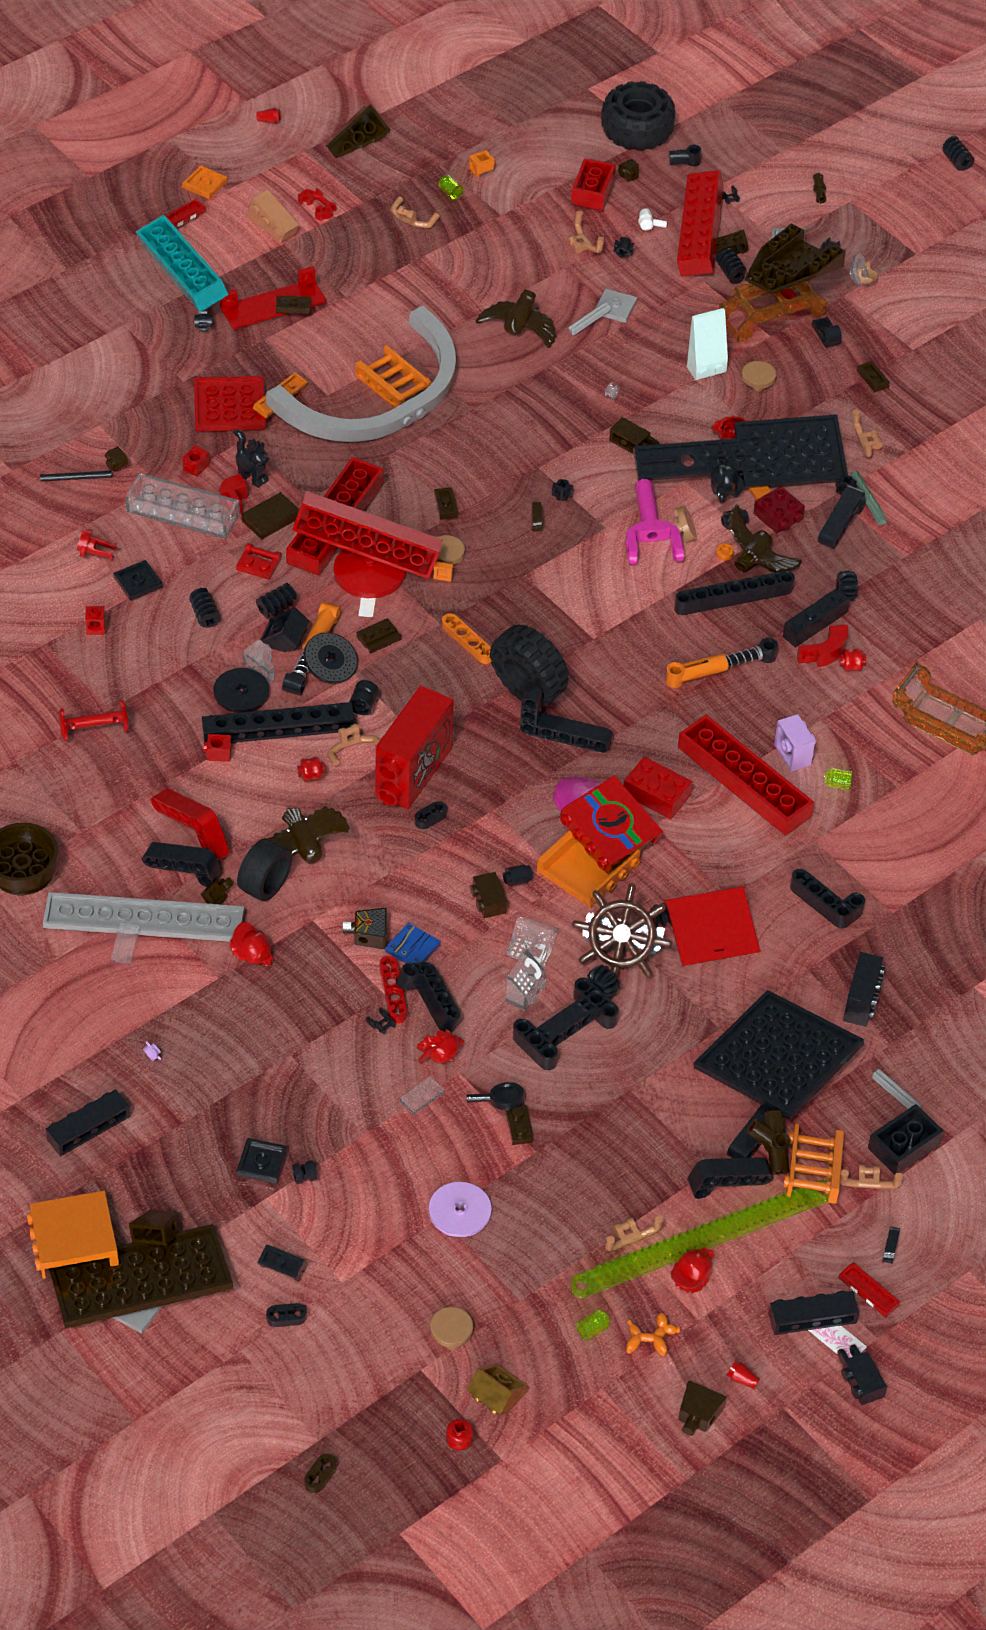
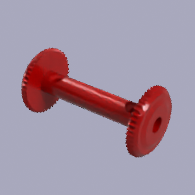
[58,700,129,741]

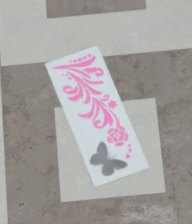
[808,1326,867,1358]

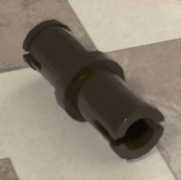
[813,173,827,204]

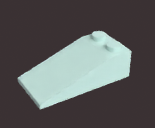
[687,308,728,380]

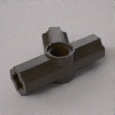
[746,1110,790,1175]

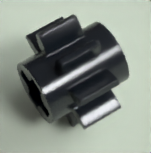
[613,237,634,258]
[194,311,212,331]
[835,475,857,495]
[552,479,573,501]

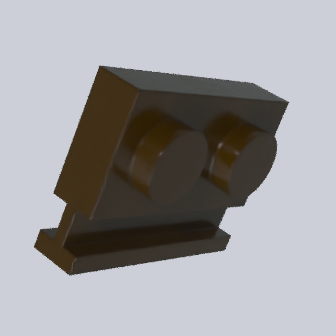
[356,618,402,654]

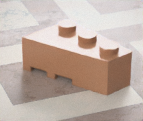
[246,189,299,243]

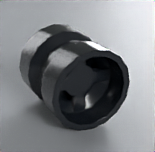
[292,1160,317,1185]

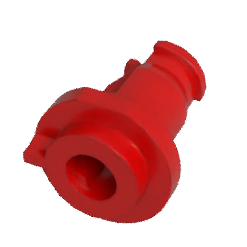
[77,529,117,560]

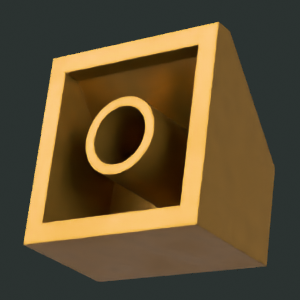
[466,1363,530,1415]

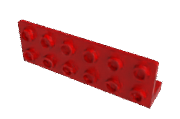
[220,266,326,330]

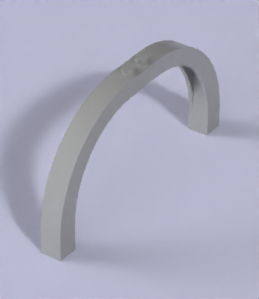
[265,305,456,442]

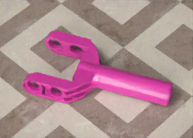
[626,479,684,565]

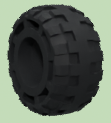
[601,81,676,151]

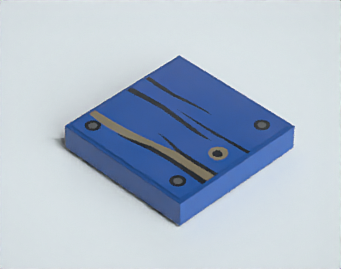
[385,922,441,964]

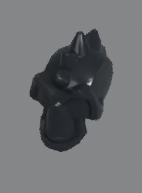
[711,465,745,502]

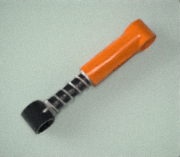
[282,602,341,696]
[665,637,778,688]

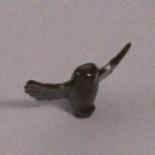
[475,289,557,348]
[730,504,802,572]
[267,806,350,864]

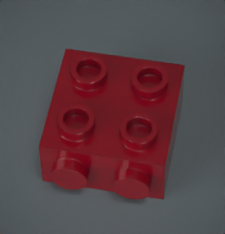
[753,486,805,534]

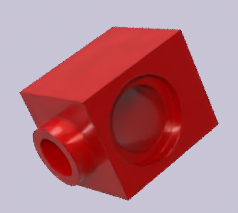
[182,445,210,477]
[85,606,105,635]
[203,734,231,762]

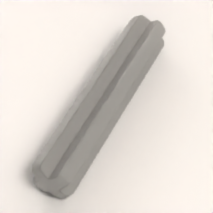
[568,302,611,335]
[872,1069,922,1109]

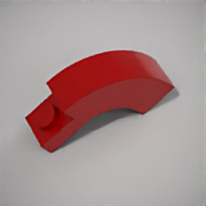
[797,624,848,667]

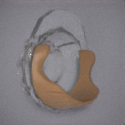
[849,253,878,286]

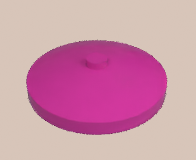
[553,776,602,811]

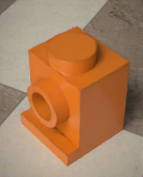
[469,150,495,178]

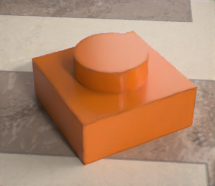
[434,562,453,582]

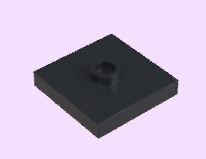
[113,560,163,600]
[236,1138,287,1184]

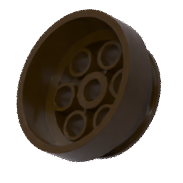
[0,823,59,896]

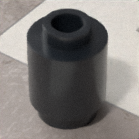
[721,509,749,529]
[503,864,533,887]

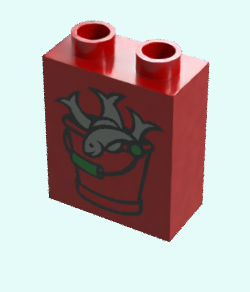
[375,685,454,810]

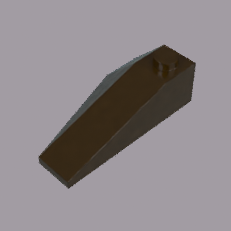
[326,104,391,158]

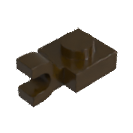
[200,877,234,904]

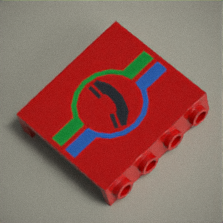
[559,775,663,874]

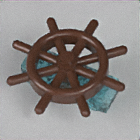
[572,883,673,978]

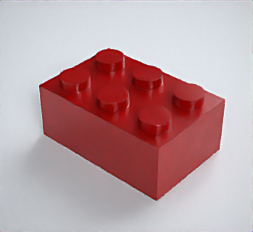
[571,158,616,211]
[623,756,693,820]

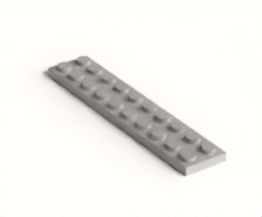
[43,892,244,942]

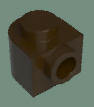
[618,159,639,182]
[105,446,128,472]

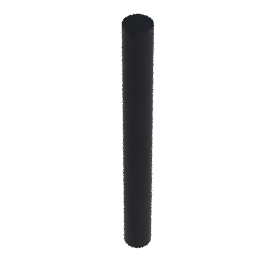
[40,470,112,481]

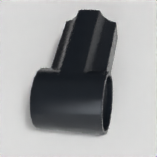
[669,144,701,166]

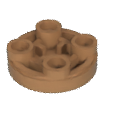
[741,361,776,392]
[674,505,697,542]
[436,535,465,564]
[430,1307,473,1350]

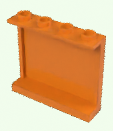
[537,830,641,908]
[27,1191,119,1279]

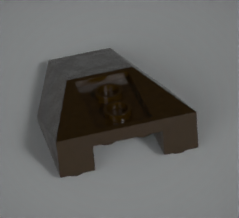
[744,223,846,294]

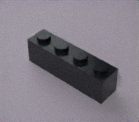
[783,588,849,648]
[46,1089,130,1157]
[768,1291,859,1335]

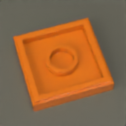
[182,165,228,199]

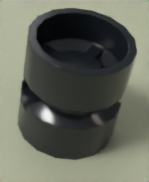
[349,680,379,715]

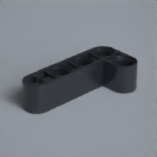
[818,485,866,549]
[142,842,222,887]
[790,869,865,929]
[396,962,460,1032]
[687,1157,774,1199]

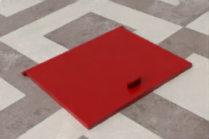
[664,886,760,966]

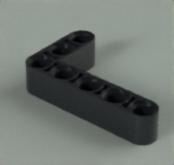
[520,685,613,753]

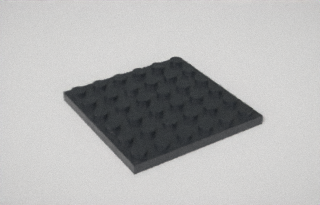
[693,990,864,1120]

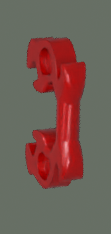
[298,188,336,221]

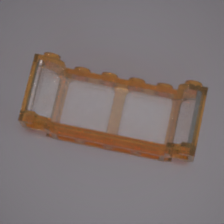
[892,663,986,755]

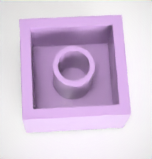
[774,714,816,772]

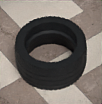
[237,838,293,901]

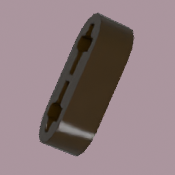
[532,502,542,531]
[305,1454,337,1493]

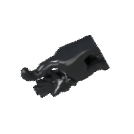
[233,429,269,488]

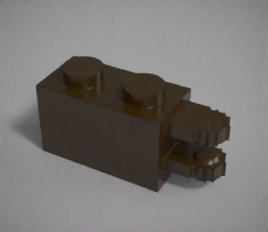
[609,417,660,454]

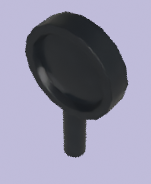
[467,1082,525,1110]

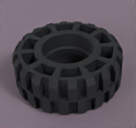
[490,625,569,707]

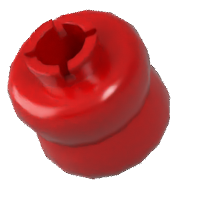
[839,648,866,671]
[297,757,325,782]
[446,1419,473,1451]

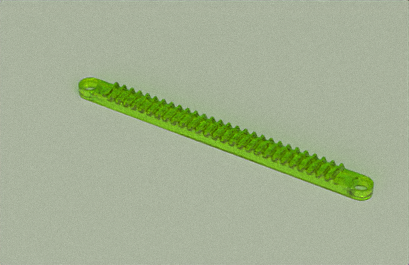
[570,1180,829,1298]

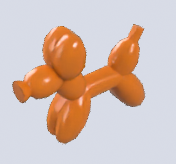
[626,1313,680,1356]

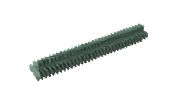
[850,471,887,526]

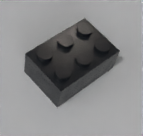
[843,952,886,1027]
[868,1104,944,1175]

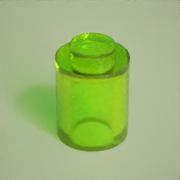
[439,175,463,200]
[824,768,852,790]
[575,1310,610,1341]

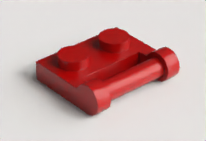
[236,543,282,580]

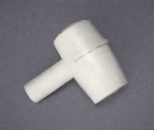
[639,209,667,231]

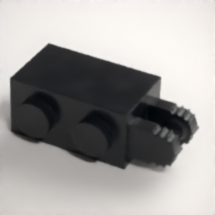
[837,1344,887,1406]

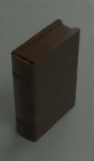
[241,492,299,540]

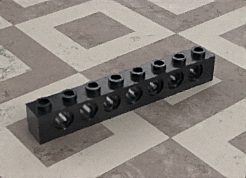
[202,702,354,743]

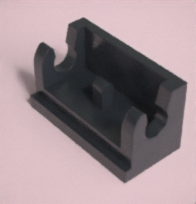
[257,1244,307,1282]

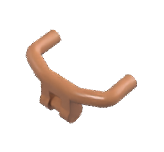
[391,196,440,228]
[568,211,604,253]
[853,410,883,457]
[327,724,380,766]
[840,1165,903,1189]
[605,1215,663,1252]

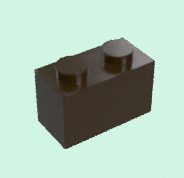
[470,872,507,918]

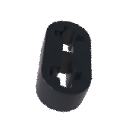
[415,801,447,829]
[882,1226,900,1264]
[266,1303,307,1327]

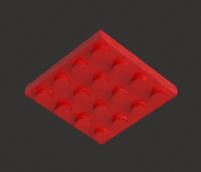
[194,376,266,432]

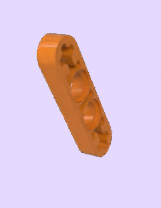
[442,613,491,664]

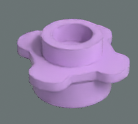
[143,1041,162,1061]

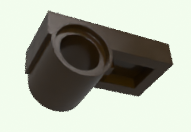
[716,229,748,255]

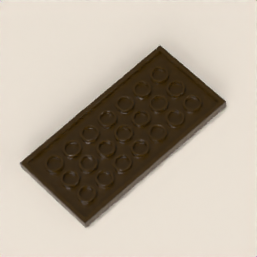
[48,1224,233,1329]

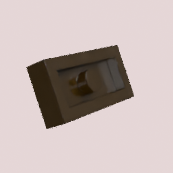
[276,296,311,314]
[857,361,890,392]
[434,487,458,519]
[505,1104,533,1145]

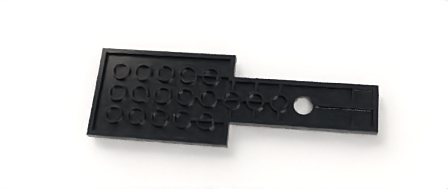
[633,414,848,489]

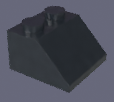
[258,607,309,652]

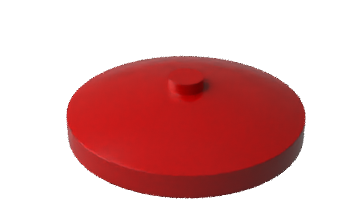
[334,549,406,598]

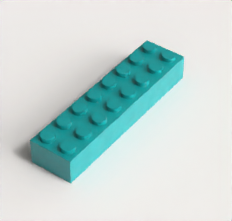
[136,215,228,312]

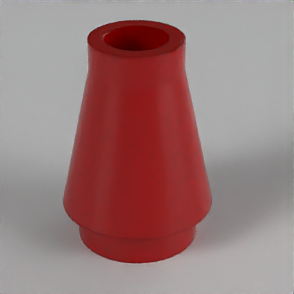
[256,108,281,124]
[727,1361,760,1389]

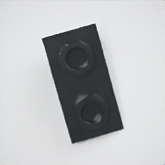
[812,317,842,347]

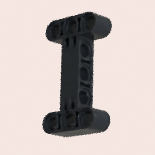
[513,978,619,1071]

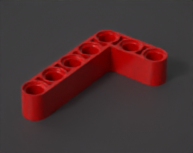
[151,788,230,861]

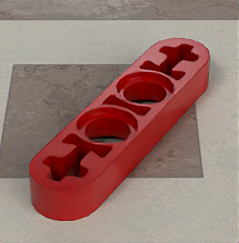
[379,956,407,1024]

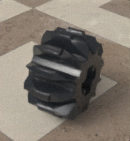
[835,571,858,601]
[587,964,620,998]

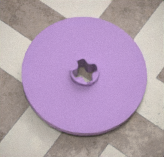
[429,1182,491,1237]

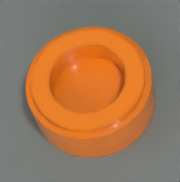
[716,543,734,561]

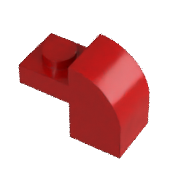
[220,474,248,516]

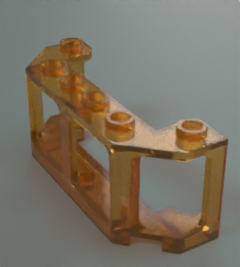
[719,280,828,342]

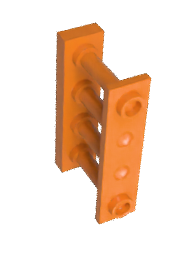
[355,345,432,408]
[784,1123,844,1204]

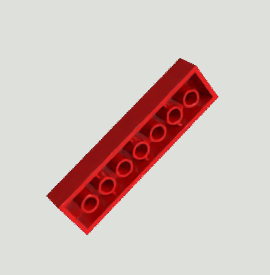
[677,170,723,276]
[286,457,384,576]
[292,491,443,579]
[678,715,814,836]

